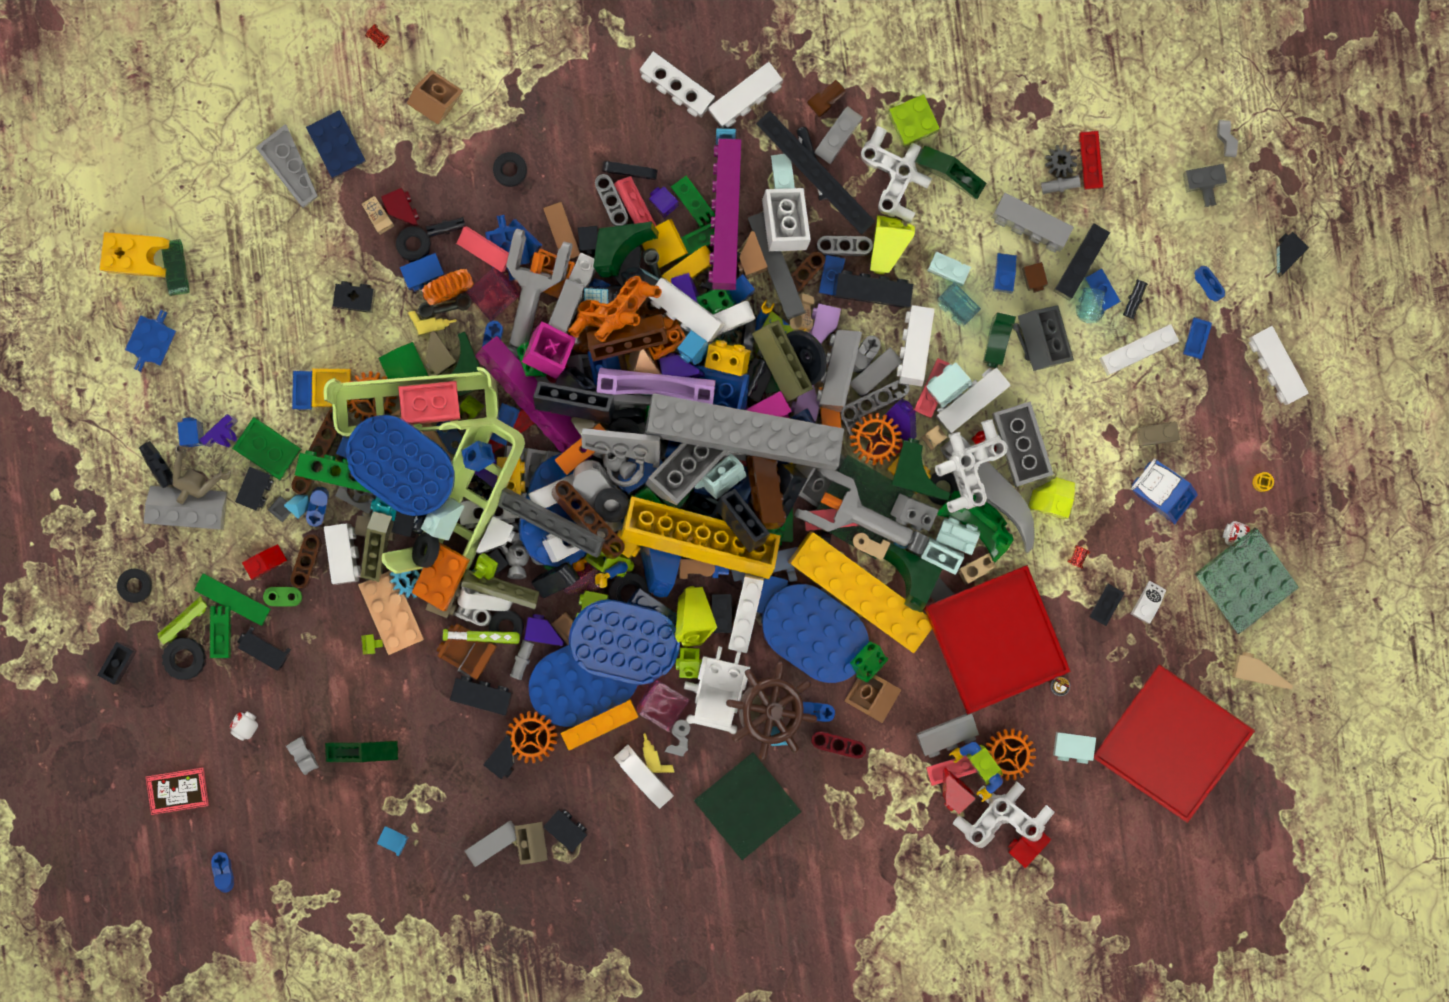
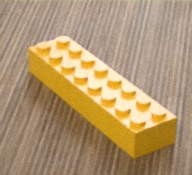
[620,496,780,579]
[788,531,932,653]

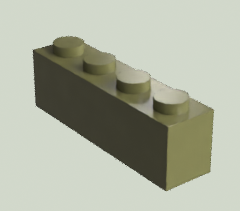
[752,320,813,402]
[360,511,392,582]

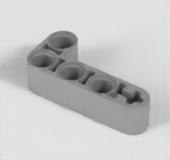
[840,380,910,440]

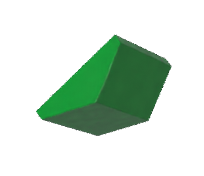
[378,342,429,379]

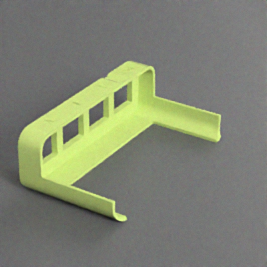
[324,367,499,437]
[382,417,525,575]

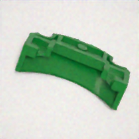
[937,491,1014,562]

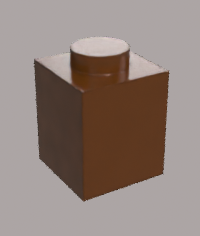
[1022,262,1048,293]

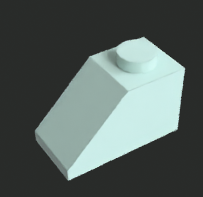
[771,154,795,189]
[421,498,464,541]

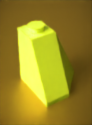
[870,215,915,274]
[1028,477,1075,520]
[675,586,717,647]

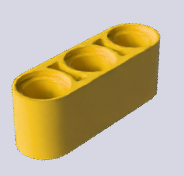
[661,245,712,283]

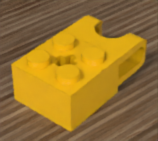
[99,232,170,278]

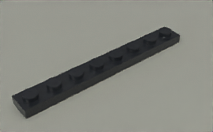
[756,111,875,235]

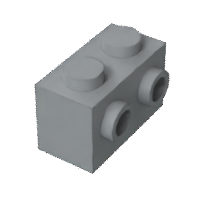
[890,493,939,531]

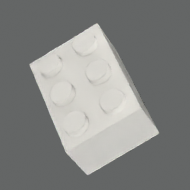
[762,188,811,251]
[324,523,361,585]

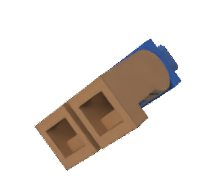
[679,559,729,579]

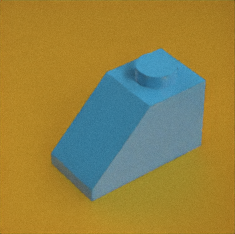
[677,330,708,365]

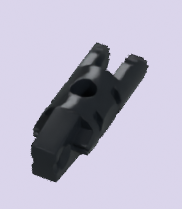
[139,441,173,488]

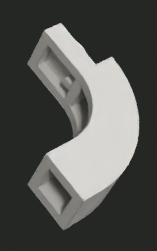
[614,745,674,809]

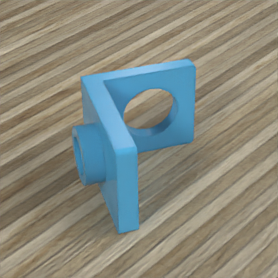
[377,826,409,856]

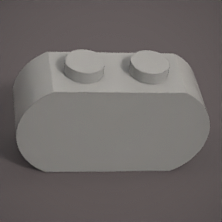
[815,106,863,164]
[573,461,619,511]

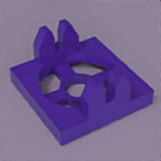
[200,414,238,448]

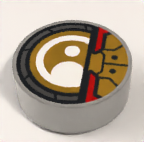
[1050,677,1070,696]

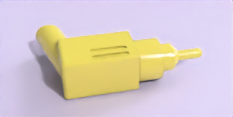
[408,311,457,335]
[642,733,675,773]

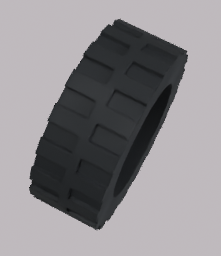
[609,573,651,602]
[162,638,206,680]

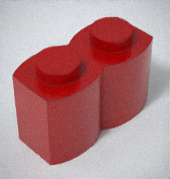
[1007,827,1051,868]

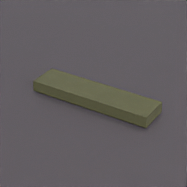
[461,569,539,609]

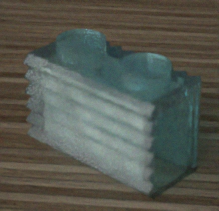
[937,282,981,326]

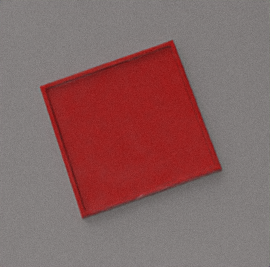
[924,565,1071,715]
[1094,664,1255,823]

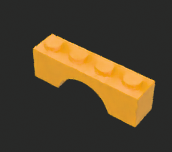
[561,699,639,750]

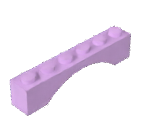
[791,304,841,422]
[596,368,716,404]

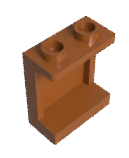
[436,623,498,680]

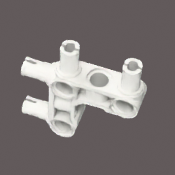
[861,126,932,223]
[935,419,1007,513]
[953,781,1055,848]

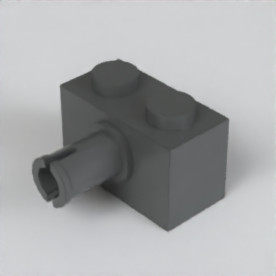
[1183,164,1227,207]

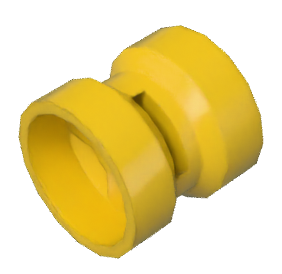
[1252,472,1274,492]

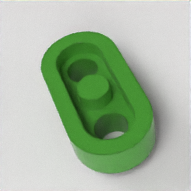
[263,587,303,606]

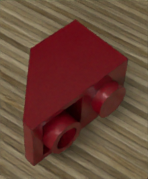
[381,188,420,226]

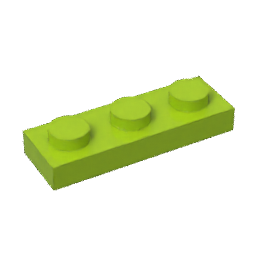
[157,596,207,644]

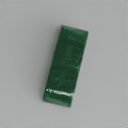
[161,239,190,296]

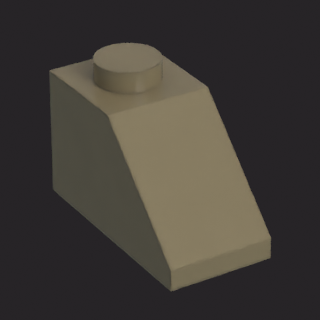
[426,330,457,375]

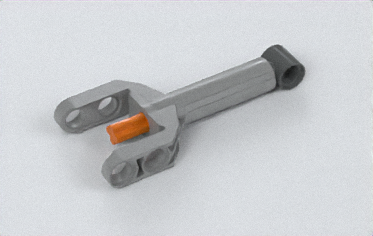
[506,229,572,362]
[794,468,930,556]

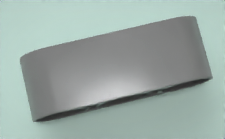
[595,174,628,226]
[817,236,873,256]
[548,278,584,333]
[850,347,903,398]
[464,820,517,867]

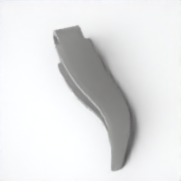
[940,436,1035,553]

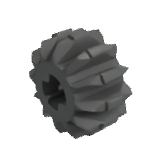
[1045,145,1077,177]

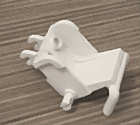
[684,646,750,734]

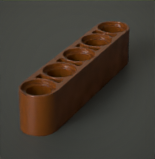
[291,409,339,494]
[551,480,625,559]

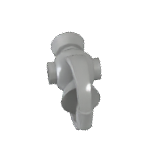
[592,452,644,487]
[500,522,530,579]

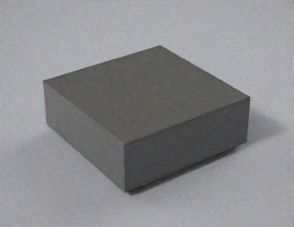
[268,496,291,523]

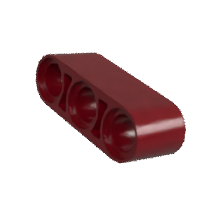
[811,731,866,759]

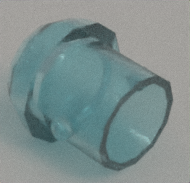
[1076,288,1105,323]

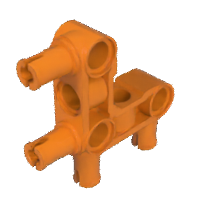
[568,276,662,342]

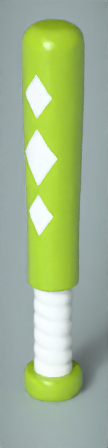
[443,629,520,644]

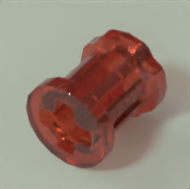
[365,24,390,49]
[1067,545,1091,569]

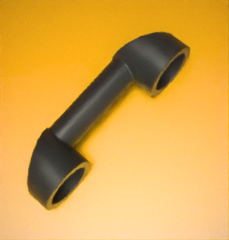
[643,248,662,279]
[418,293,471,319]

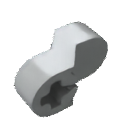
[1217,120,1238,157]
[853,336,881,373]

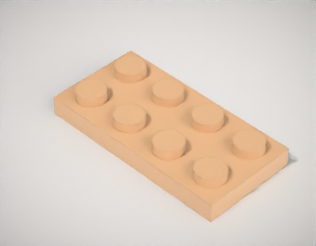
[358,571,424,655]

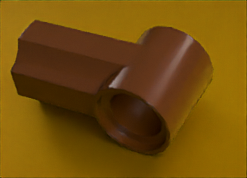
[807,80,846,117]

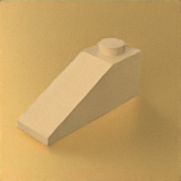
[1233,652,1293,689]

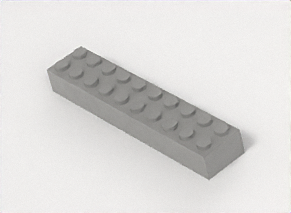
[645,393,844,471]

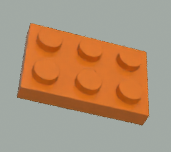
[412,542,470,611]

